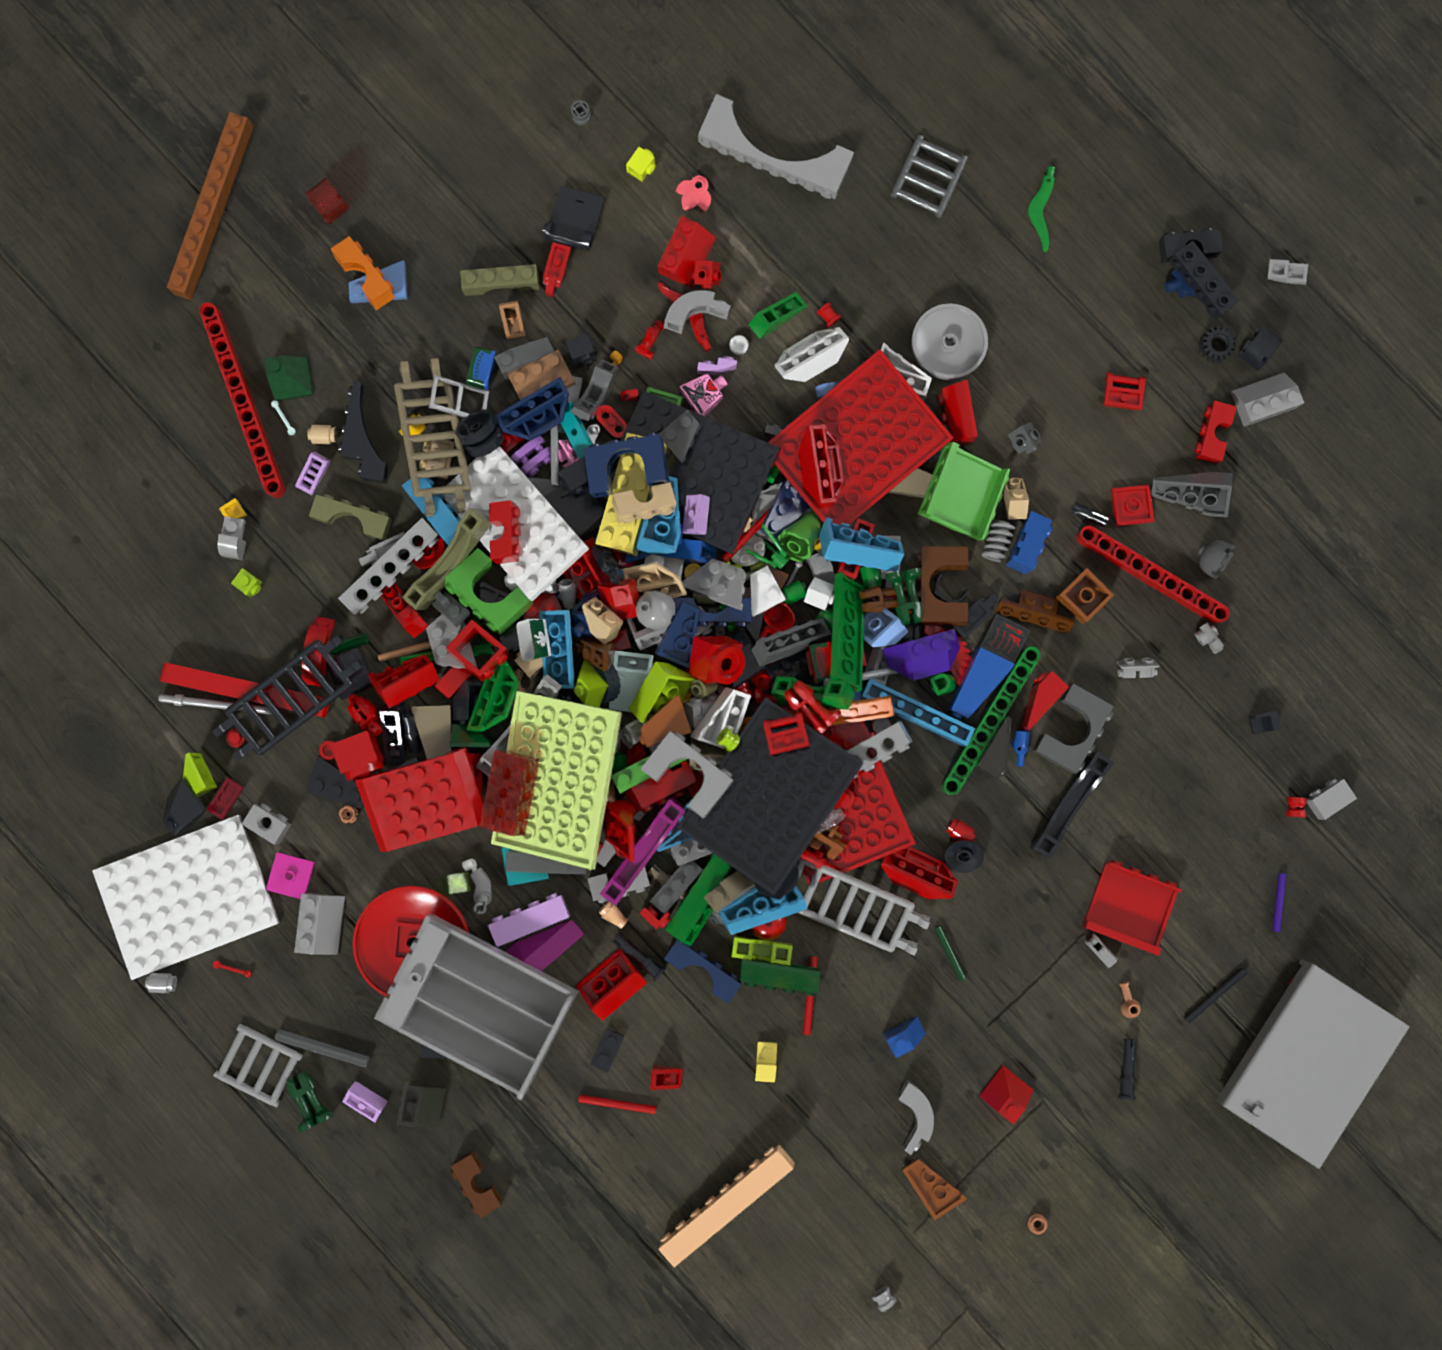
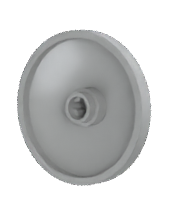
[911,304,988,380]

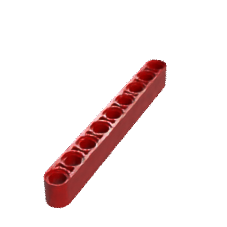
[1076,526,1230,624]
[159,662,329,718]

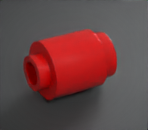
[946,818,976,841]

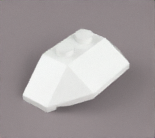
[774,327,849,382]

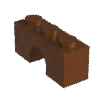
[451,1151,503,1219]

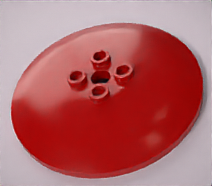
[353,886,469,997]

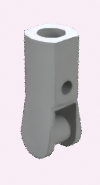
[1085,933,1118,968]

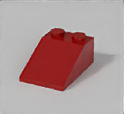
[1020,671,1069,731]
[604,799,637,862]

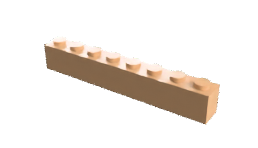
[659,1145,795,1267]

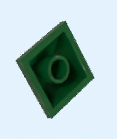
[264,356,313,401]
[450,721,493,748]

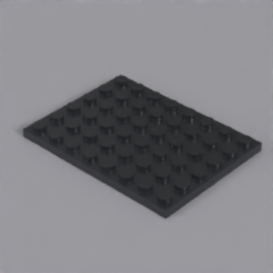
[602,391,781,555]
[676,697,864,896]

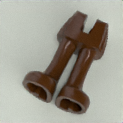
[859,578,911,614]

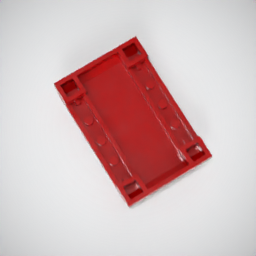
[355,747,490,852]

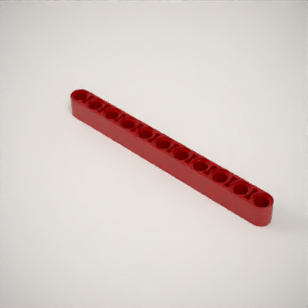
[199,302,285,498]

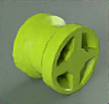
[716,727,740,752]

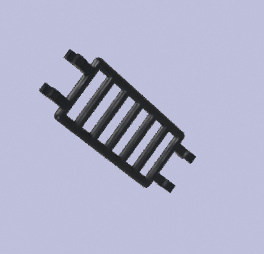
[212,634,366,762]

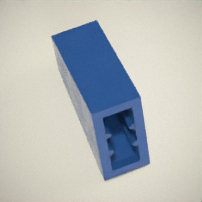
[658,539,717,566]
[882,1016,926,1058]

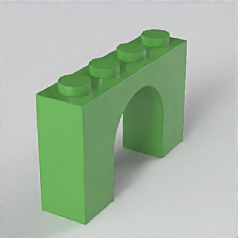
[445,548,533,635]
[611,755,689,794]

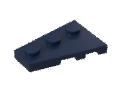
[760,480,809,539]
[655,600,700,668]

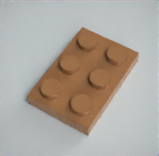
[508,350,576,400]

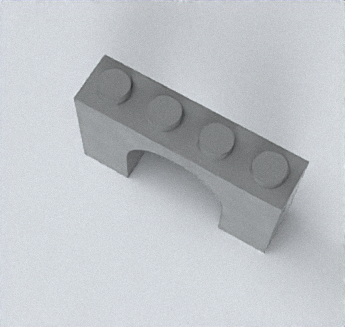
[641,731,733,819]

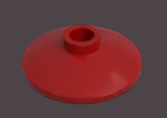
[412,536,445,569]

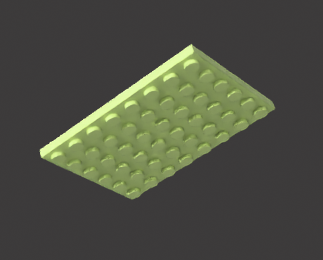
[491,691,622,870]

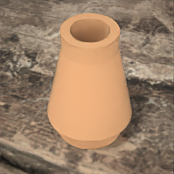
[599,901,628,929]

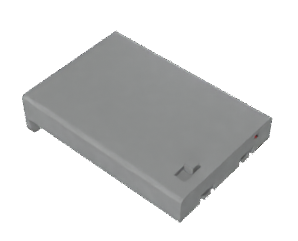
[374,913,579,1100]
[1216,959,1409,1169]

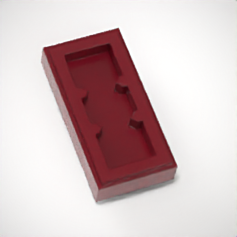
[206,777,245,820]

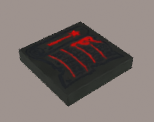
[979,613,1031,664]

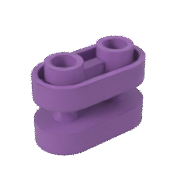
[511,435,551,477]

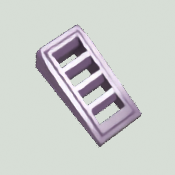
[295,452,331,495]

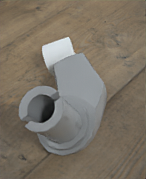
[462,859,492,914]

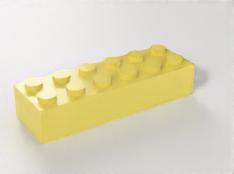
[595,433,668,557]

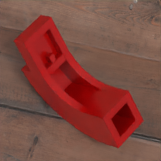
[301,617,335,687]

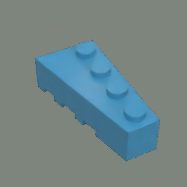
[401,478,461,546]
[819,517,904,572]
[718,887,808,935]

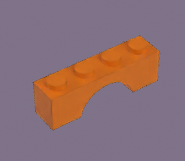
[330,236,395,310]

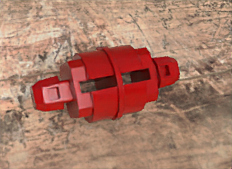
[347,693,382,736]

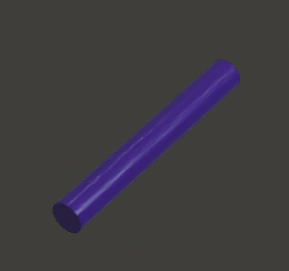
[1272,873,1286,932]

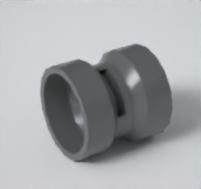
[571,100,591,126]

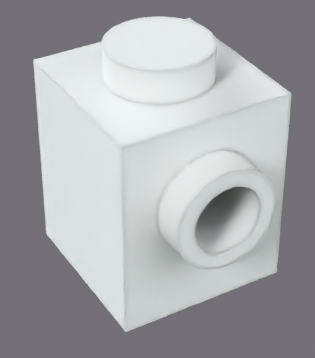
[804,577,834,610]

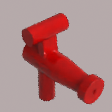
[635,320,664,360]

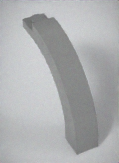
[476,674,562,778]

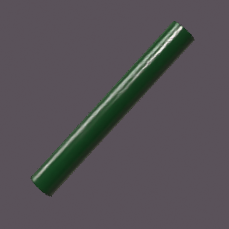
[934,925,966,981]

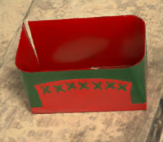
[807,642,832,685]

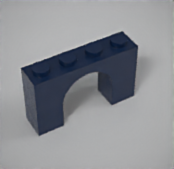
[584,433,670,498]

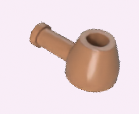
[1119,981,1141,1018]

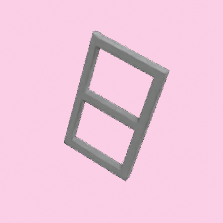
[429,375,489,418]

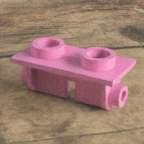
[558,440,579,468]

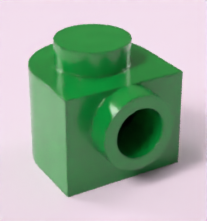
[930,673,956,696]

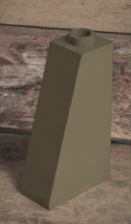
[887,468,932,498]
[412,705,454,759]

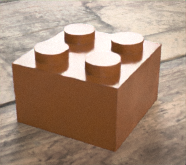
[1055,568,1114,624]

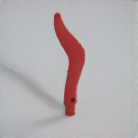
[658,282,712,352]

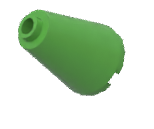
[777,511,824,562]

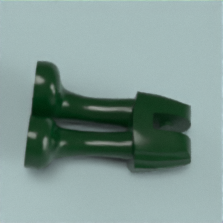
[885,568,923,625]
[286,1070,333,1133]

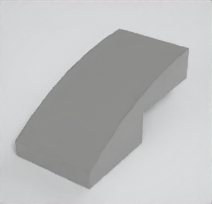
[1267,259,1308,285]

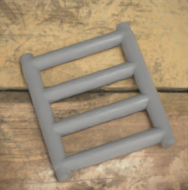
[213,1024,303,1108]

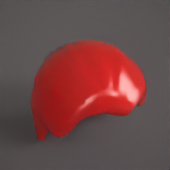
[763,602,795,632]

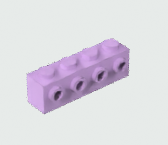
[488,893,571,947]

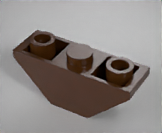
[573,636,614,671]

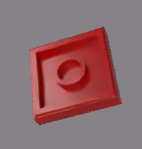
[1111,484,1155,527]

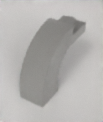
[664,290,731,334]
[896,1080,934,1155]

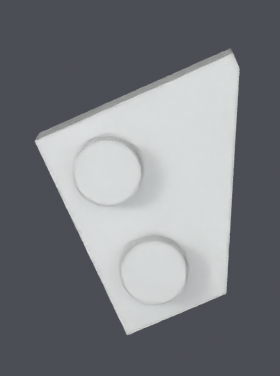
[750,566,786,617]

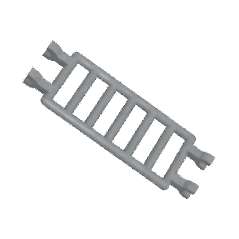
[796,858,930,956]

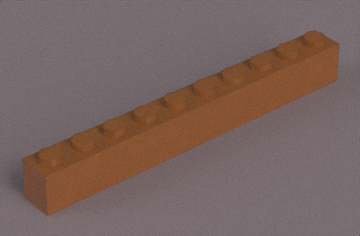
[167,112,254,300]

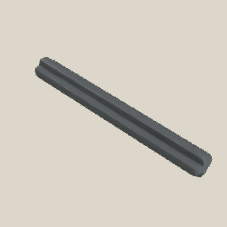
[275,1029,370,1068]

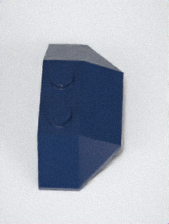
[495,377,569,441]

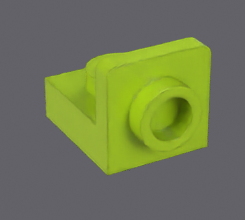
[231,568,263,597]

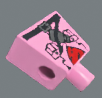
[680,374,727,416]

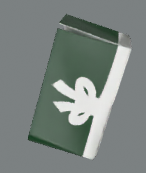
[516,619,551,661]

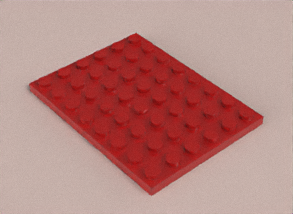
[768,350,953,525]
[802,699,916,886]

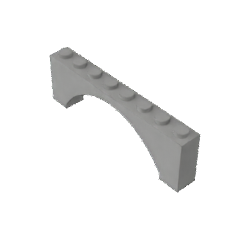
[698,94,854,199]

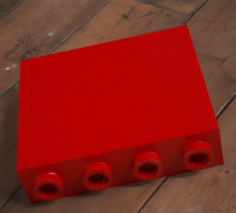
[1082,860,1182,956]

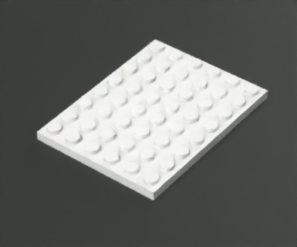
[92,815,280,980]

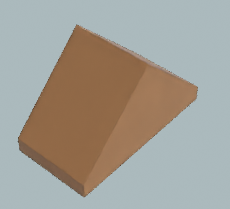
[499,301,525,339]

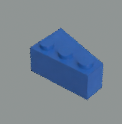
[1005,511,1053,575]

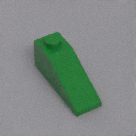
[748,292,808,339]

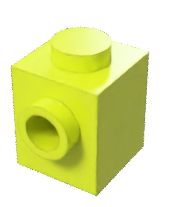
[626,147,656,182]

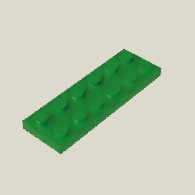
[830,572,865,692]

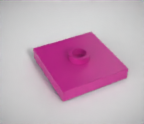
[266,852,315,899]

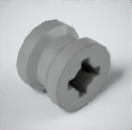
[871,1286,897,1312]

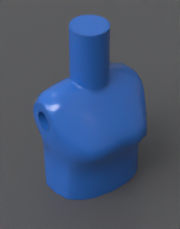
[1011,731,1030,767]

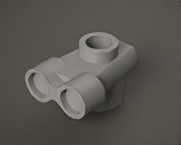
[1195,623,1224,654]

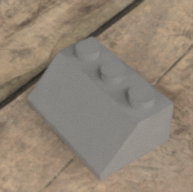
[1231,373,1304,427]
[294,892,345,955]

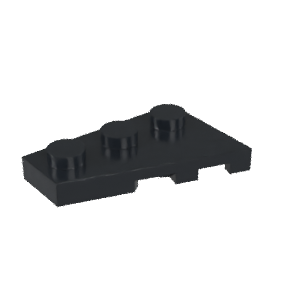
[306,756,364,809]

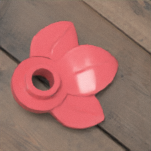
[676,176,711,211]

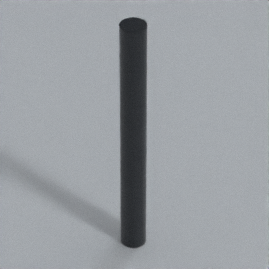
[1184,968,1248,1024]

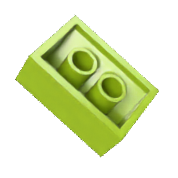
[629,661,695,723]

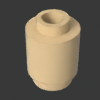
[307,425,337,444]

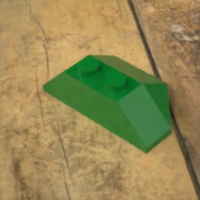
[466,660,520,732]

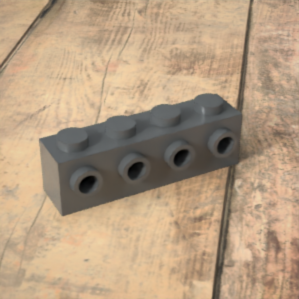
[751,618,831,667]

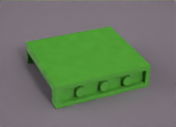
[918,442,1010,541]

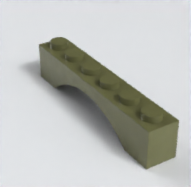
[402,508,492,610]

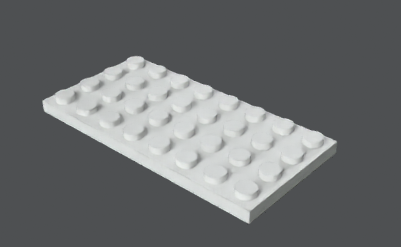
[443,446,589,601]

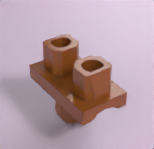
[809,825,847,860]

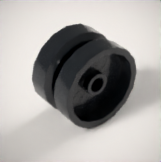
[455,409,505,458]

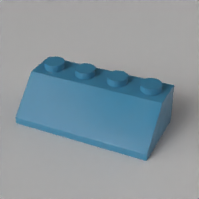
[539,609,574,689]

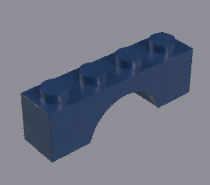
[674,598,751,627]
[664,939,741,1004]

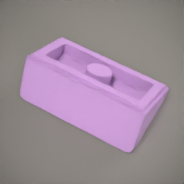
[682,494,710,535]
[342,1082,388,1122]

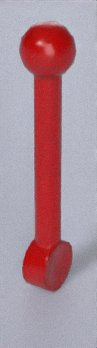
[213,961,252,978]

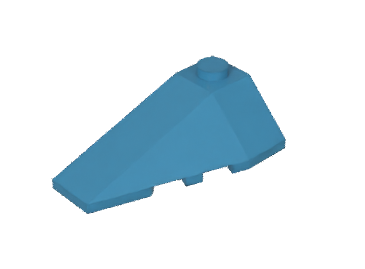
[636,476,681,555]

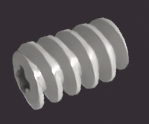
[982,520,1016,562]

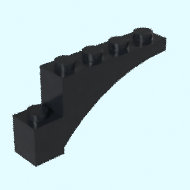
[339,381,389,484]

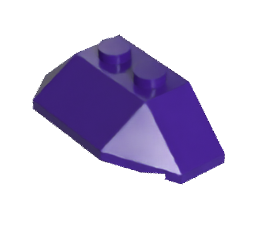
[883,629,960,681]

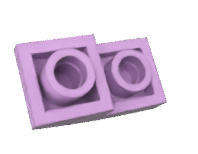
[697,356,737,375]

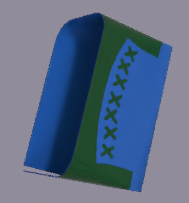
[466,346,497,391]

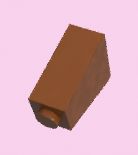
[639,695,692,748]

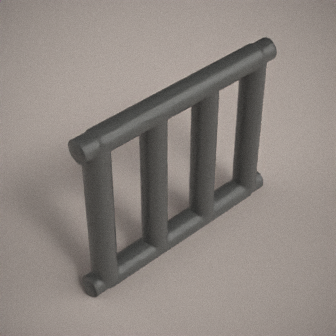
[891,135,968,218]

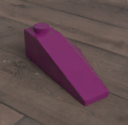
[505,919,584,971]

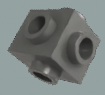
[1008,422,1042,454]

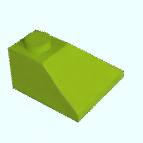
[573,660,608,708]
[183,752,218,797]

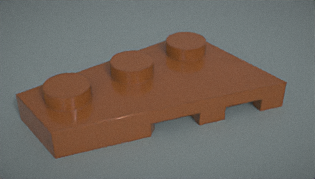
[901,1158,967,1220]

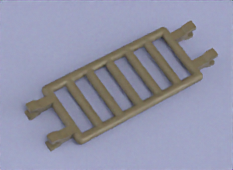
[394,358,471,517]

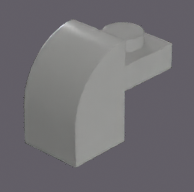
[218,517,246,560]

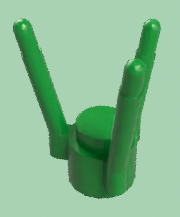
[746,524,790,569]

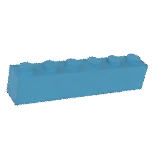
[861,679,975,747]

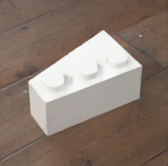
[881,343,932,401]
[690,687,751,749]

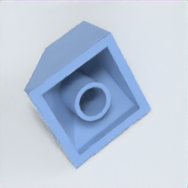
[864,609,908,647]

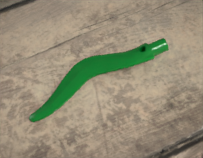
[1028,166,1056,252]

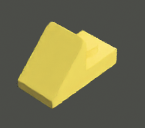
[755,1041,777,1082]

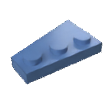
[349,260,407,303]

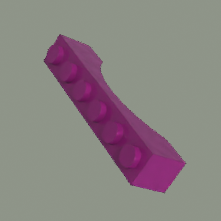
[600,797,687,906]

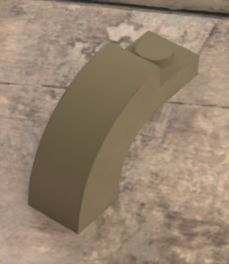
[704,871,755,914]

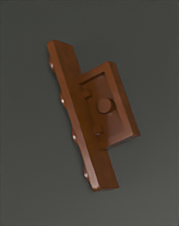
[995,590,1075,633]

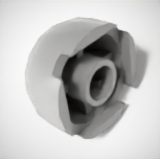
[636,591,676,630]

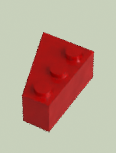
[367,654,440,709]
[625,760,697,814]

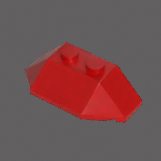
[799,425,844,504]
[881,846,958,899]

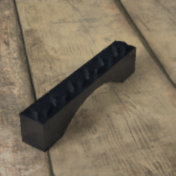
[1029,751,1114,859]

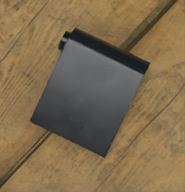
[542,185,605,251]
[545,484,606,541]

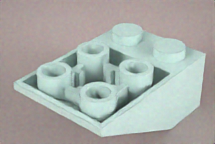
[609,651,654,712]

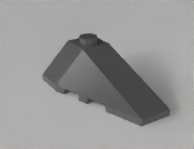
[1151,472,1233,518]
[505,850,586,874]

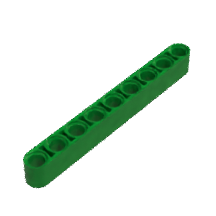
[941,646,1040,795]

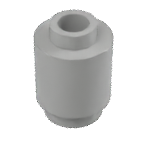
[145,973,177,993]

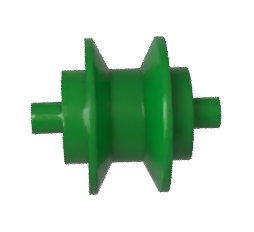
[612,752,628,772]

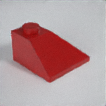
[597,578,640,620]
[979,1065,1034,1125]

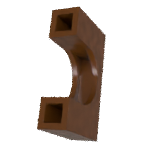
[917,546,968,626]

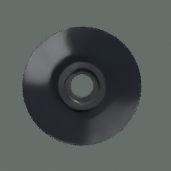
[945,840,984,873]

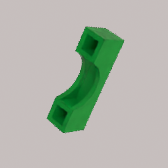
[771,676,855,710]

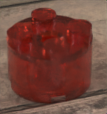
[305,178,350,225]

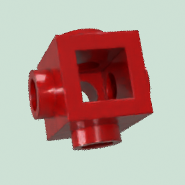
[693,261,722,289]

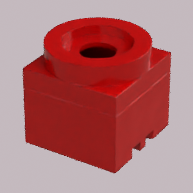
[688,635,745,684]
[330,731,385,781]

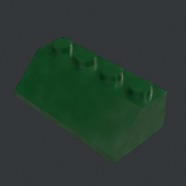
[741,959,822,996]

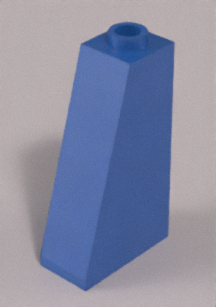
[947,647,1015,720]

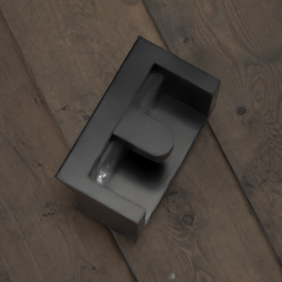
[765,652,811,689]

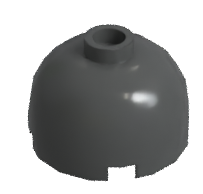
[1198,540,1236,579]

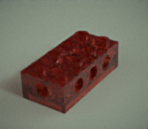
[480,750,539,837]

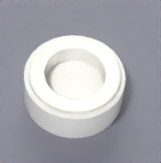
[730,335,748,355]

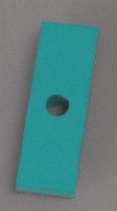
[561,402,593,459]

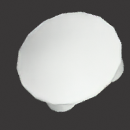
[731,531,766,566]

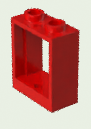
[446,620,509,682]

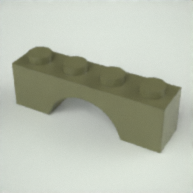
[460,264,540,296]
[309,493,392,541]

